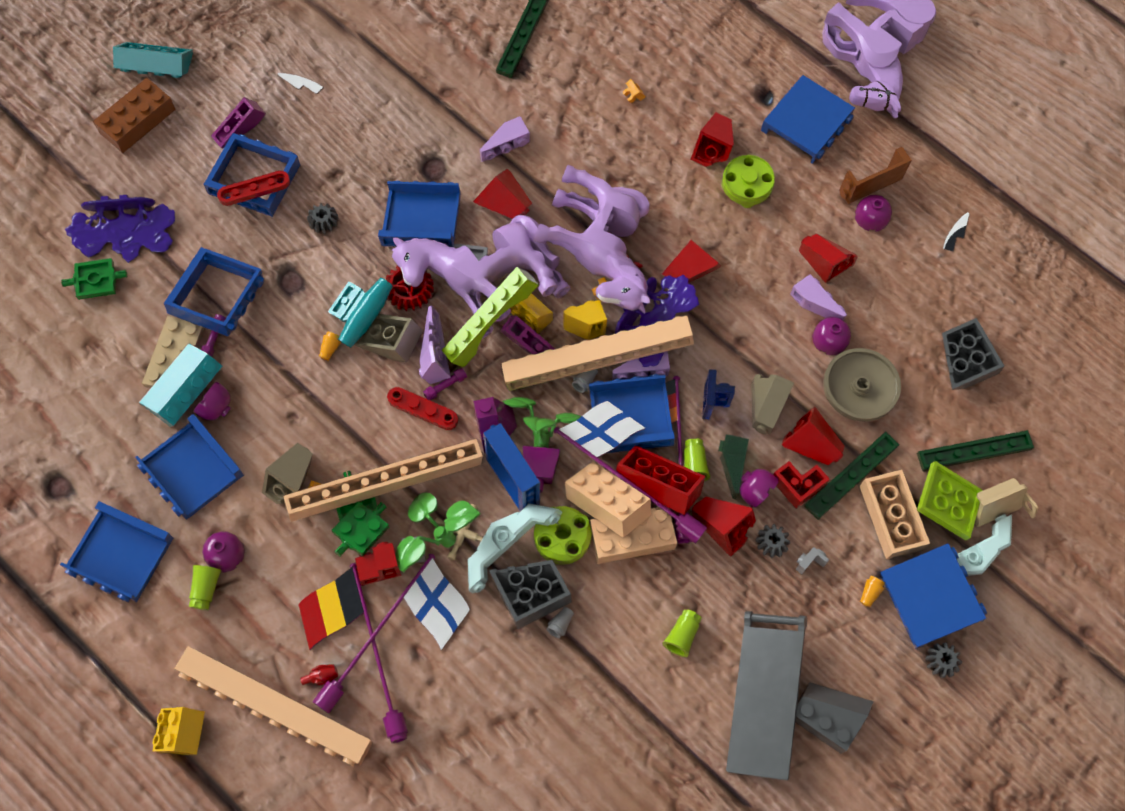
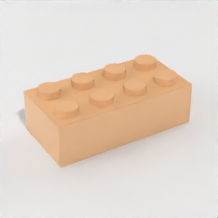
[565,461,651,538]
[860,470,930,560]
[590,506,677,564]

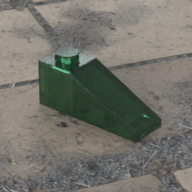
[718,434,749,499]

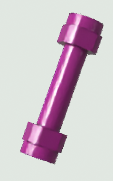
[201,314,226,357]
[423,368,467,400]

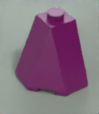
[473,397,517,453]

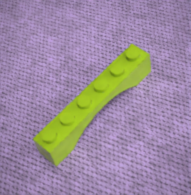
[442,267,539,367]

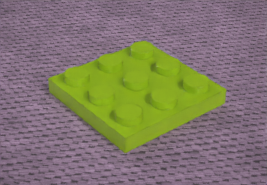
[917,461,983,540]

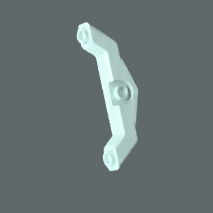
[468,504,562,593]
[957,514,1012,576]

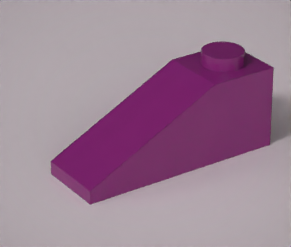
[211,97,266,148]
[500,316,555,355]

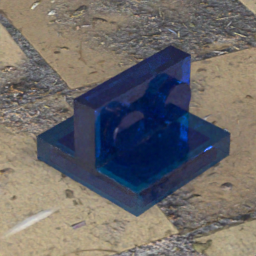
[702,369,735,420]

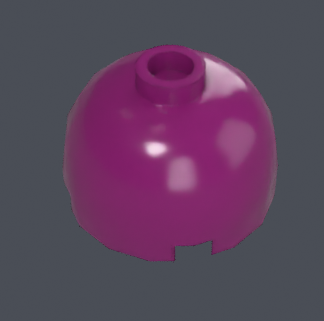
[855,195,892,232]
[812,317,851,355]
[194,382,231,420]
[740,469,779,508]
[202,531,245,573]

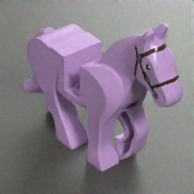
[822,0,936,119]

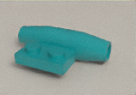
[328,277,393,348]

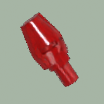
[300,664,339,685]

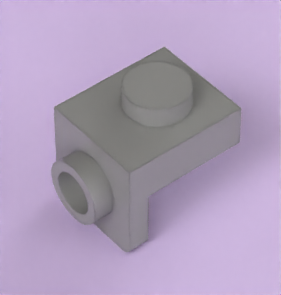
[795,547,829,575]

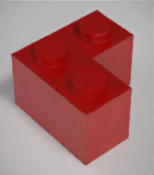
[773,461,830,509]
[355,542,402,586]

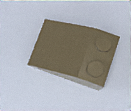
[354,314,423,362]

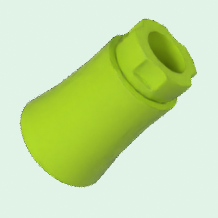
[684,438,711,482]
[189,565,222,610]
[662,609,702,657]

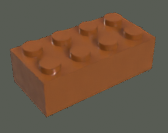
[93,78,176,154]

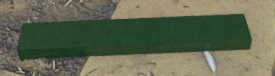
[496,0,549,78]
[917,430,1034,471]
[804,431,900,520]

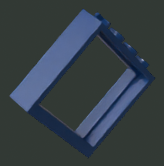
[203,133,300,217]
[164,247,264,336]
[483,423,540,511]

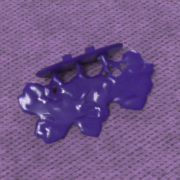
[65,195,175,263]
[615,275,699,367]

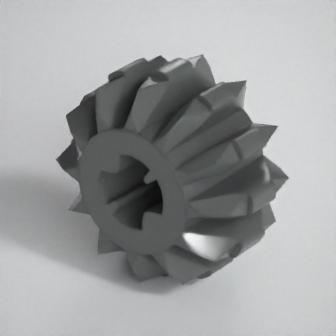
[307,202,339,234]
[756,524,790,558]
[925,642,962,678]

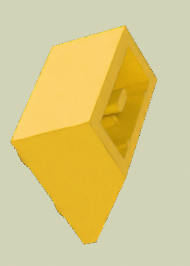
[511,293,553,334]
[563,300,607,340]
[152,707,205,755]

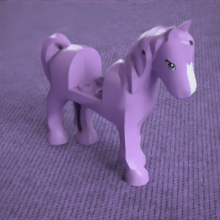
[533,165,650,314]
[392,215,571,339]

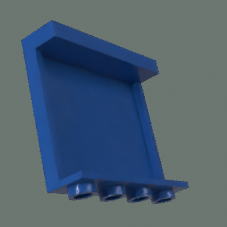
[761,75,855,164]
[378,181,461,247]
[589,374,675,453]
[135,414,244,520]
[60,501,174,602]
[880,543,987,649]

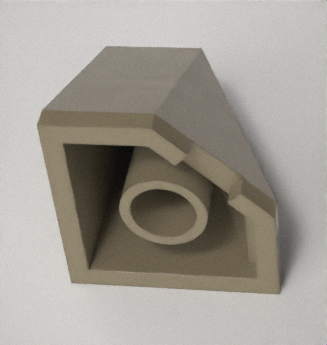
[751,374,794,435]
[262,443,313,504]

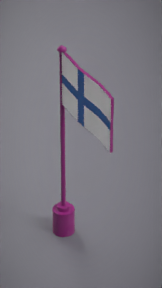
[554,401,707,544]
[312,554,470,714]

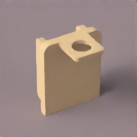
[975,478,1038,527]

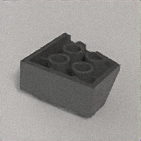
[942,318,1004,390]
[489,560,572,629]
[795,682,874,754]

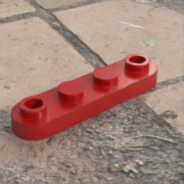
[217,170,290,206]
[387,387,458,430]

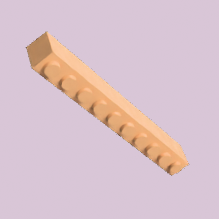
[501,316,694,391]
[283,439,483,522]
[174,646,373,767]

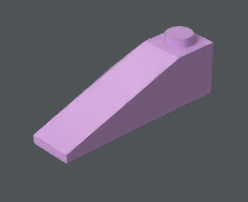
[419,306,451,385]

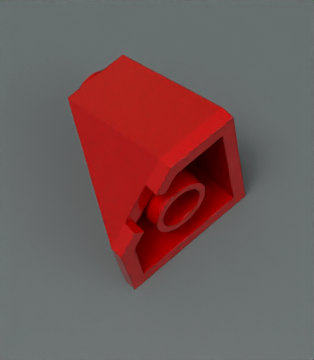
[690,112,734,167]
[473,169,532,219]
[799,233,858,283]
[662,240,721,283]
[782,406,845,465]
[692,497,756,557]

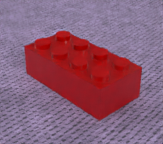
[616,445,706,515]

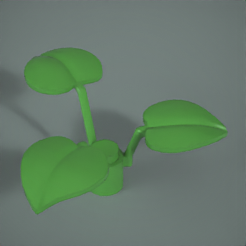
[502,397,582,448]
[396,492,481,573]

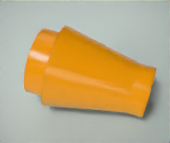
[318,331,341,361]
[860,576,885,608]

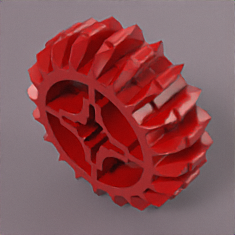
[386,265,434,312]

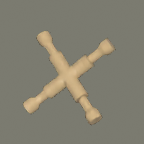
[435,504,483,560]

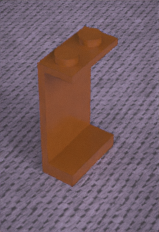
[839,147,912,204]

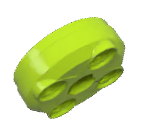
[721,155,775,208]
[534,506,592,565]

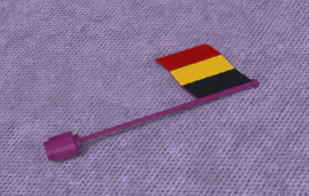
[298,563,408,743]

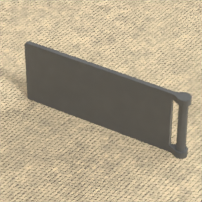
[726,611,807,781]

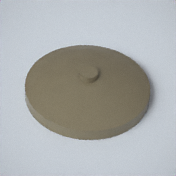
[823,348,901,422]

